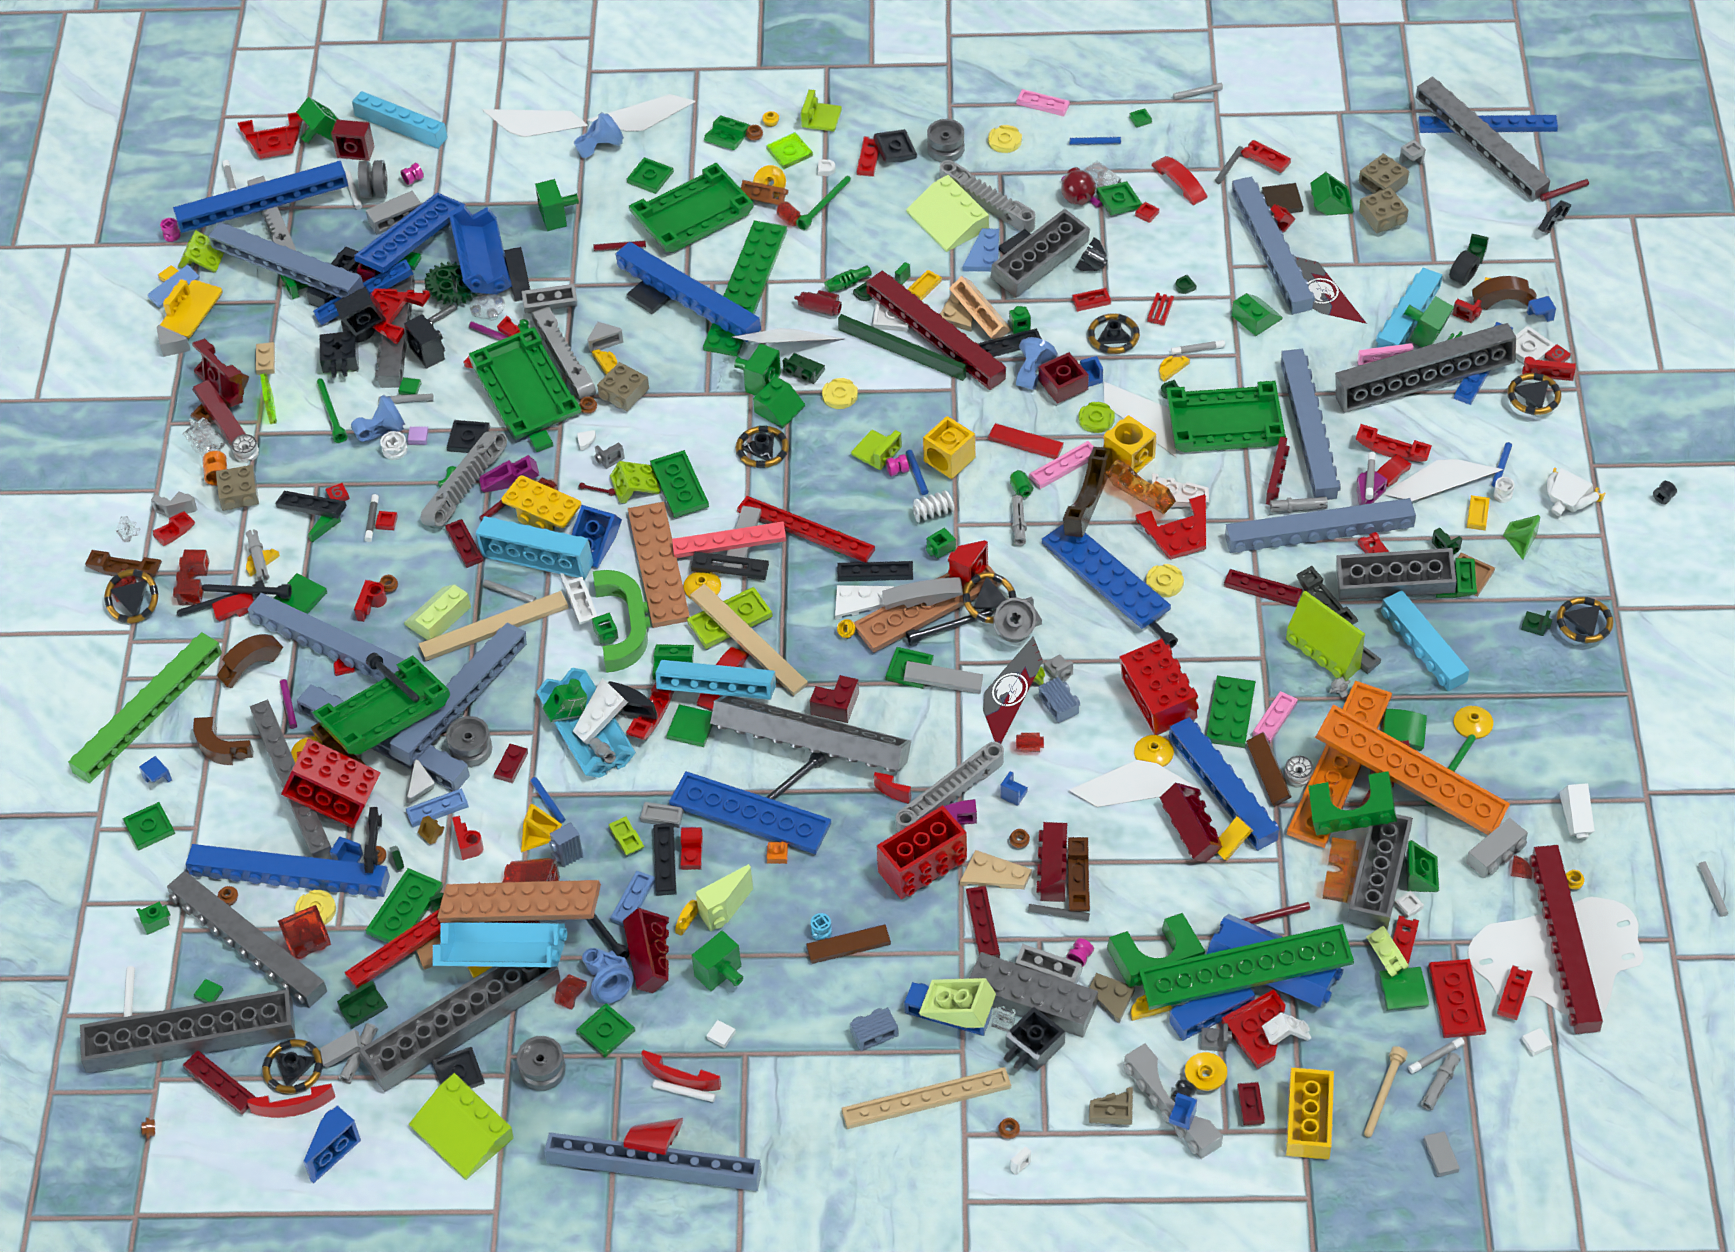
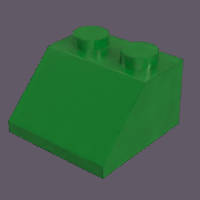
[1310,172,1354,216]
[1232,293,1283,336]
[753,376,805,428]

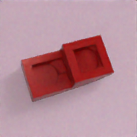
[1377,455,1412,487]
[153,511,195,546]
[212,593,254,622]
[874,772,911,804]

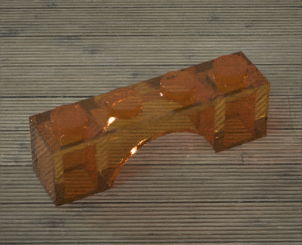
[1105,459,1176,514]

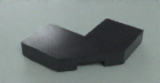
[1538,200,1572,233]

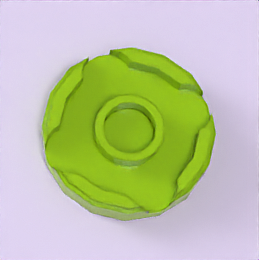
[1079,402,1115,433]

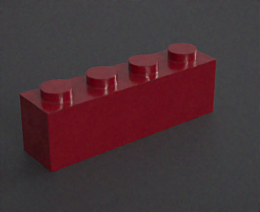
[1159,782,1222,862]
[1037,822,1068,902]
[623,908,669,994]

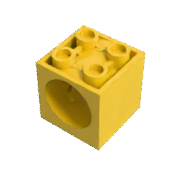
[1103,415,1156,478]
[923,416,976,479]

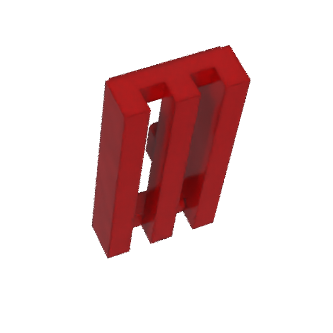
[1072,288,1111,312]
[1147,293,1174,326]

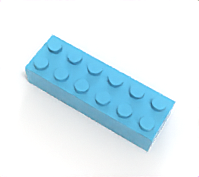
[475,516,594,579]

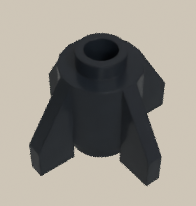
[1075,237,1108,271]

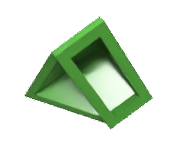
[1503,515,1541,560]

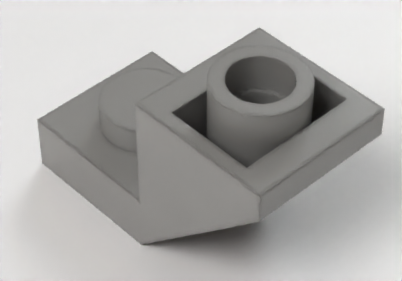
[151,491,197,518]

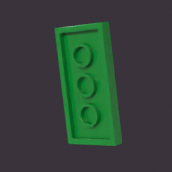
[650,450,709,518]
[1206,675,1256,748]
[366,868,443,943]

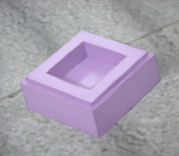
[408,427,429,445]

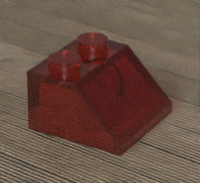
[278,905,331,959]

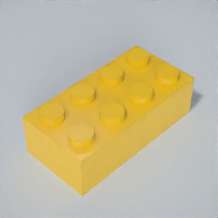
[1286,1067,1334,1160]

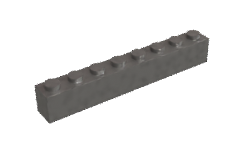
[375,270,415,388]

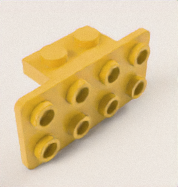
[160,279,223,339]
[501,475,582,531]

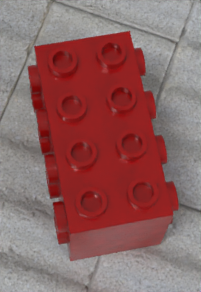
[1119,638,1199,735]
[281,738,381,829]
[876,805,967,900]

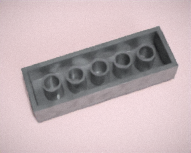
[990,208,1090,298]
[1336,548,1456,600]
[1347,814,1413,931]
[969,952,1098,1037]

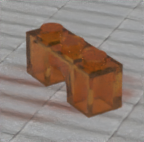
[1322,837,1359,903]

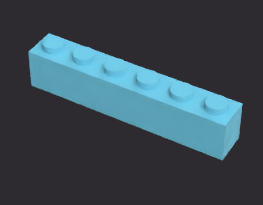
[352,91,447,149]
[1376,267,1442,348]
[1381,590,1470,691]
[656,660,776,700]

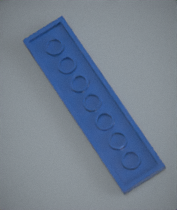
[355,192,466,273]
[1042,524,1171,629]
[669,771,831,855]

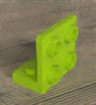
[801,89,842,132]
[178,230,224,273]
[851,430,902,470]
[610,461,661,503]

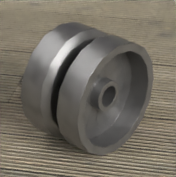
[927,119,965,162]
[358,160,388,198]
[993,597,1036,642]
[446,716,493,767]
[517,1036,566,1091]

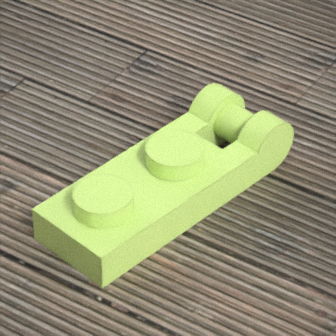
[1366,926,1409,977]

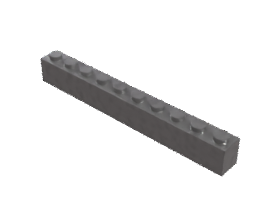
[1415,76,1551,201]
[250,699,332,860]
[167,871,328,1008]

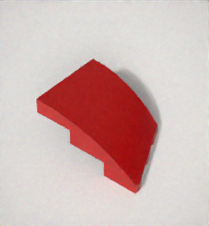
[624,1118,683,1155]

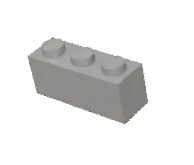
[366,190,421,235]
[522,284,577,313]
[1466,818,1528,878]
[1015,944,1082,984]

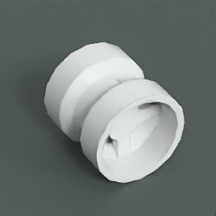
[1493,477,1515,503]

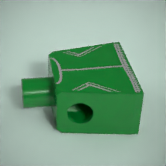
[543,679,587,722]

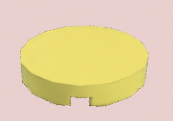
[988,125,1022,153]
[822,378,858,409]
[1146,564,1184,597]
[295,890,336,928]

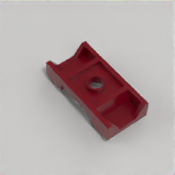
[192,338,244,407]

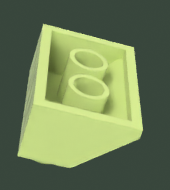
[404,584,471,640]

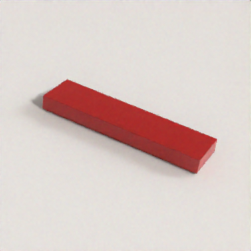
[988,423,1064,459]

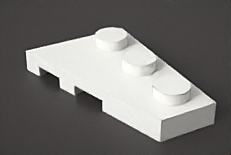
[1152,473,1209,507]
[835,585,894,620]
[573,678,628,745]

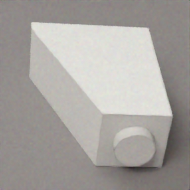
[1559,783,1595,839]

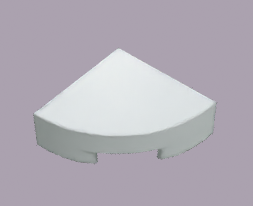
[577,430,596,451]

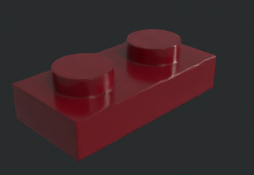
[494,743,528,784]
[1237,1082,1265,1126]

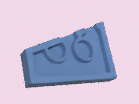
[963,228,999,272]

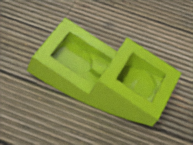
[608,816,644,856]

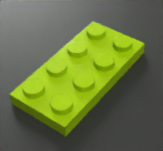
[687,587,773,649]

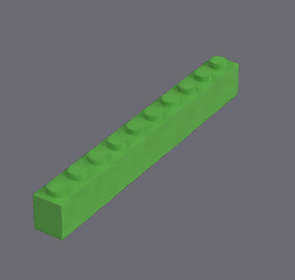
[68,632,222,784]

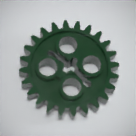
[425,261,480,306]

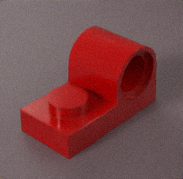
[354,580,387,622]
[452,816,484,860]
[681,827,703,870]

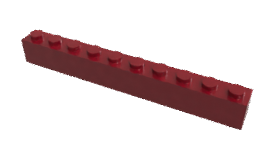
[867,270,1006,390]
[1529,845,1603,1034]

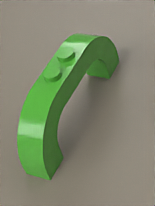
[593,570,650,673]

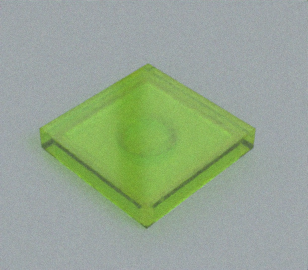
[766,132,813,169]
[260,373,277,425]

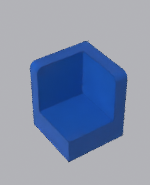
[1527,296,1556,322]
[1080,356,1103,387]
[139,756,172,782]
[1001,771,1028,806]
[330,836,363,863]
[1169,1093,1197,1130]

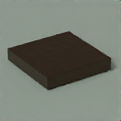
[1262,183,1304,215]

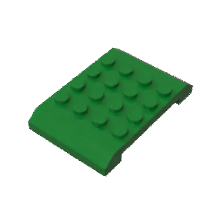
[629,162,754,252]
[469,327,581,440]
[1166,380,1286,452]
[312,655,451,754]

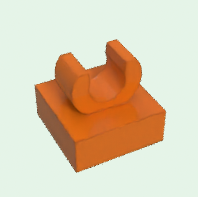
[767,842,788,864]

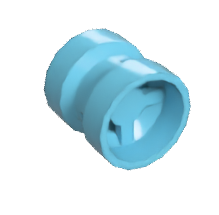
[811,913,832,941]

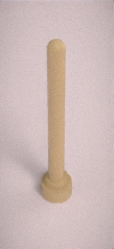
[1364,1046,1408,1137]

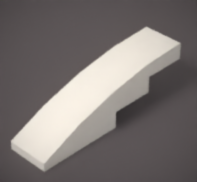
[560,573,597,624]

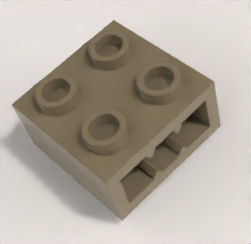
[1358,153,1409,193]
[1359,187,1409,233]
[597,362,649,411]
[216,465,259,511]

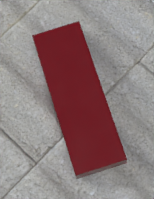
[445,519,484,568]

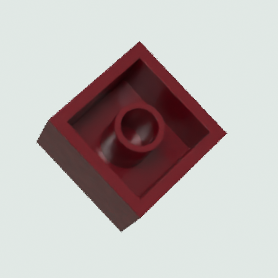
[331,119,375,161]
[1038,352,1089,404]

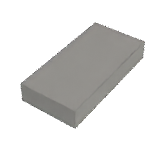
[640,802,684,828]
[320,1029,362,1068]
[1423,1131,1460,1177]

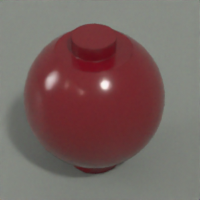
[1061,167,1096,205]

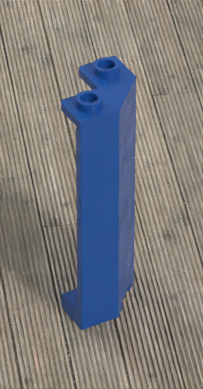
[449,204,512,295]
[1206,914,1344,1008]

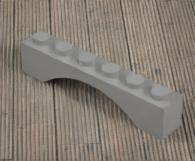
[1123,1043,1223,1159]

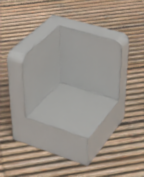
[1399,140,1426,165]

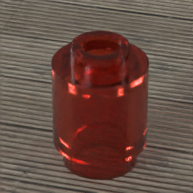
[776,201,801,226]
[1016,732,1044,752]

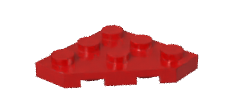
[1221,989,1286,1069]

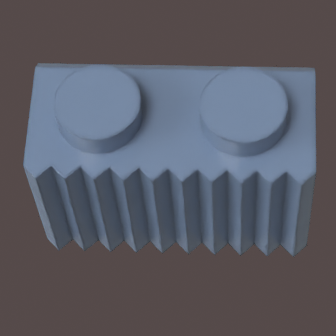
[1039,677,1080,723]
[549,822,583,867]
[850,1007,899,1051]

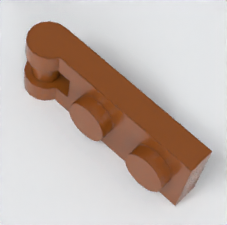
[741,180,789,207]

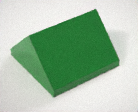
[1405,840,1439,892]

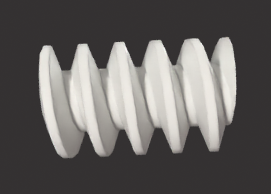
[913,490,954,523]

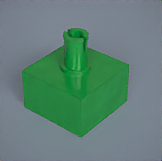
[296,96,340,144]
[535,179,579,231]
[1404,296,1454,347]
[734,344,781,396]
[691,930,744,991]

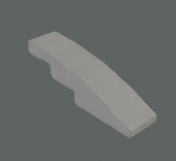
[882,577,963,610]

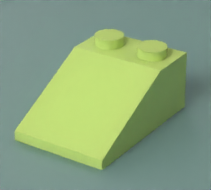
[696,864,753,931]
[919,978,996,1028]

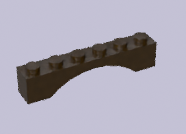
[1063,447,1113,537]

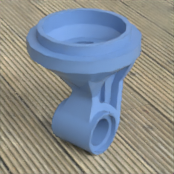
[574,112,624,158]
[1016,337,1058,390]
[351,395,405,442]
[582,948,634,1004]

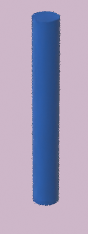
[1070,137,1121,145]
[1492,442,1512,487]
[906,450,929,495]
[530,777,566,824]

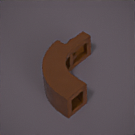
[1472,276,1537,310]
[217,634,283,688]
[193,717,254,765]

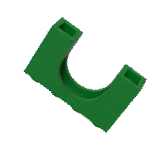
[1308,771,1397,835]
[1107,913,1205,987]

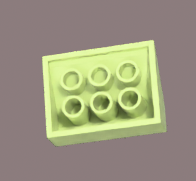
[906,175,989,252]

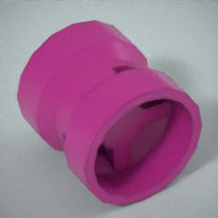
[400,163,424,185]
[160,218,181,242]
[886,454,909,476]
[1066,938,1094,967]

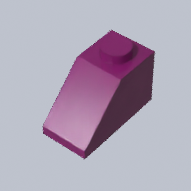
[1357,471,1388,505]

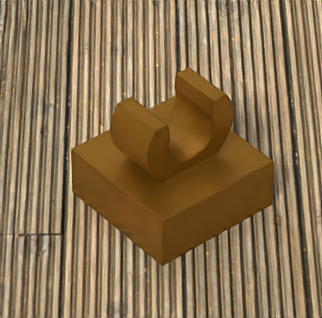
[417,815,445,844]

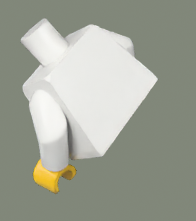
[1547,468,1606,516]

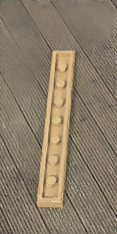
[690,584,808,696]
[418,591,568,661]
[842,1067,1011,1129]

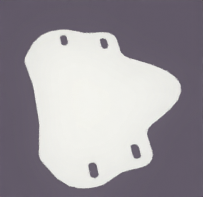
[1468,897,1644,1016]

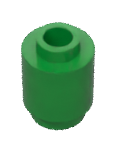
[1010,470,1034,498]

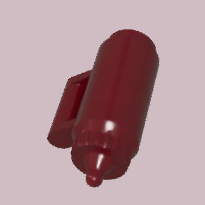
[794,290,842,316]

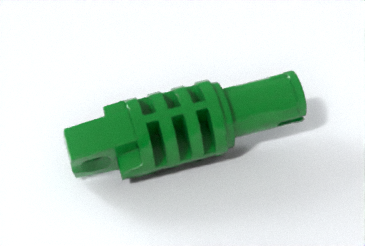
[824,265,872,292]

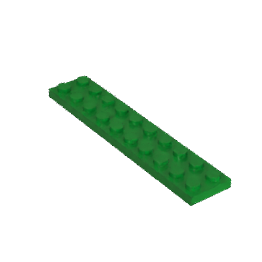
[703,220,787,357]
[1139,924,1354,1010]

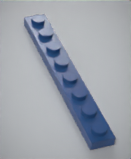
[1418,115,1558,133]

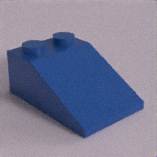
[571,505,622,568]
[304,1105,361,1184]

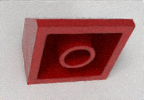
[948,540,988,589]

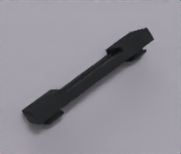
[691,552,769,580]
[364,807,382,873]

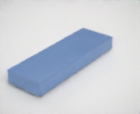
[148,265,200,308]
[406,788,469,827]
[610,871,655,927]

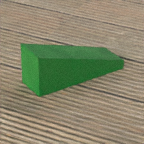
[308,516,341,542]

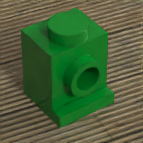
[1008,306,1031,334]
[926,527,956,559]
[592,612,618,645]
[136,901,171,935]

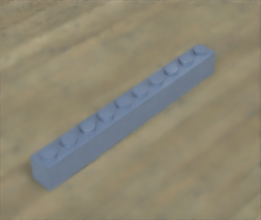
[1231,176,1315,315]
[208,222,364,298]
[1280,349,1341,500]
[1225,498,1416,553]
[248,593,405,681]
[390,622,527,766]
[297,684,470,791]
[544,1132,762,1191]

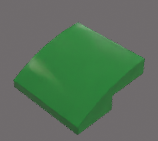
[704,115,750,150]
[1436,558,1477,598]
[652,644,694,680]
[1382,709,1427,751]
[1379,967,1429,1011]

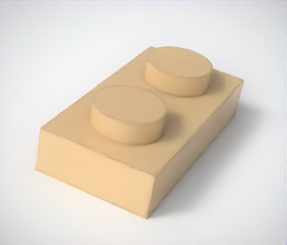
[256,342,275,375]

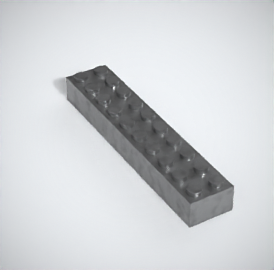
[1335,323,1516,413]
[710,695,912,772]
[359,966,561,1092]
[80,989,296,1073]

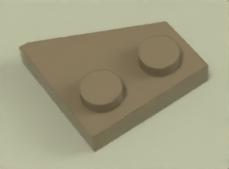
[1089,973,1135,1023]
[1089,1087,1133,1125]

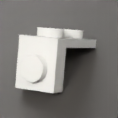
[1262,1012,1311,1045]

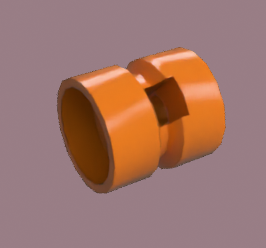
[202,451,227,486]

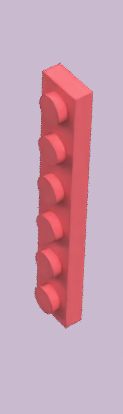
[672,522,786,558]

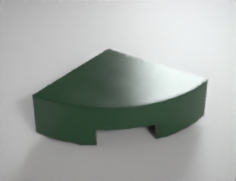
[390,846,405,871]

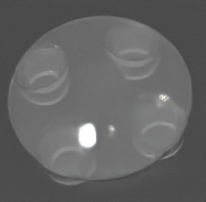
[470,293,505,321]

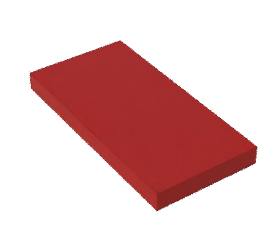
[1428,959,1486,1038]

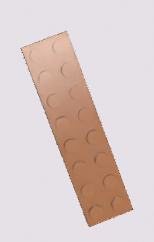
[627,502,690,628]
[854,565,1002,653]
[437,880,601,923]

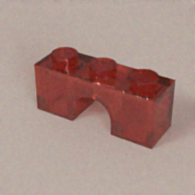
[173,549,210,606]

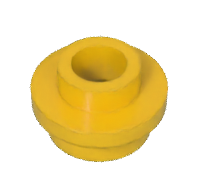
[762,111,779,127]
[837,619,855,638]
[1566,870,1585,890]

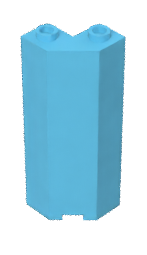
[536,668,636,778]
[433,922,567,967]

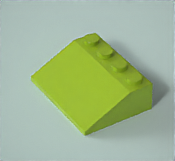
[1286,591,1365,681]
[409,1073,514,1180]

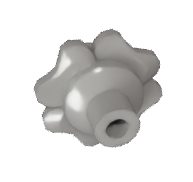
[1329,677,1351,698]

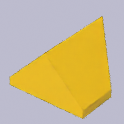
[521,803,562,852]

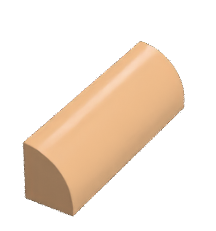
[949,276,1012,339]

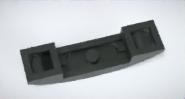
[1296,566,1358,625]

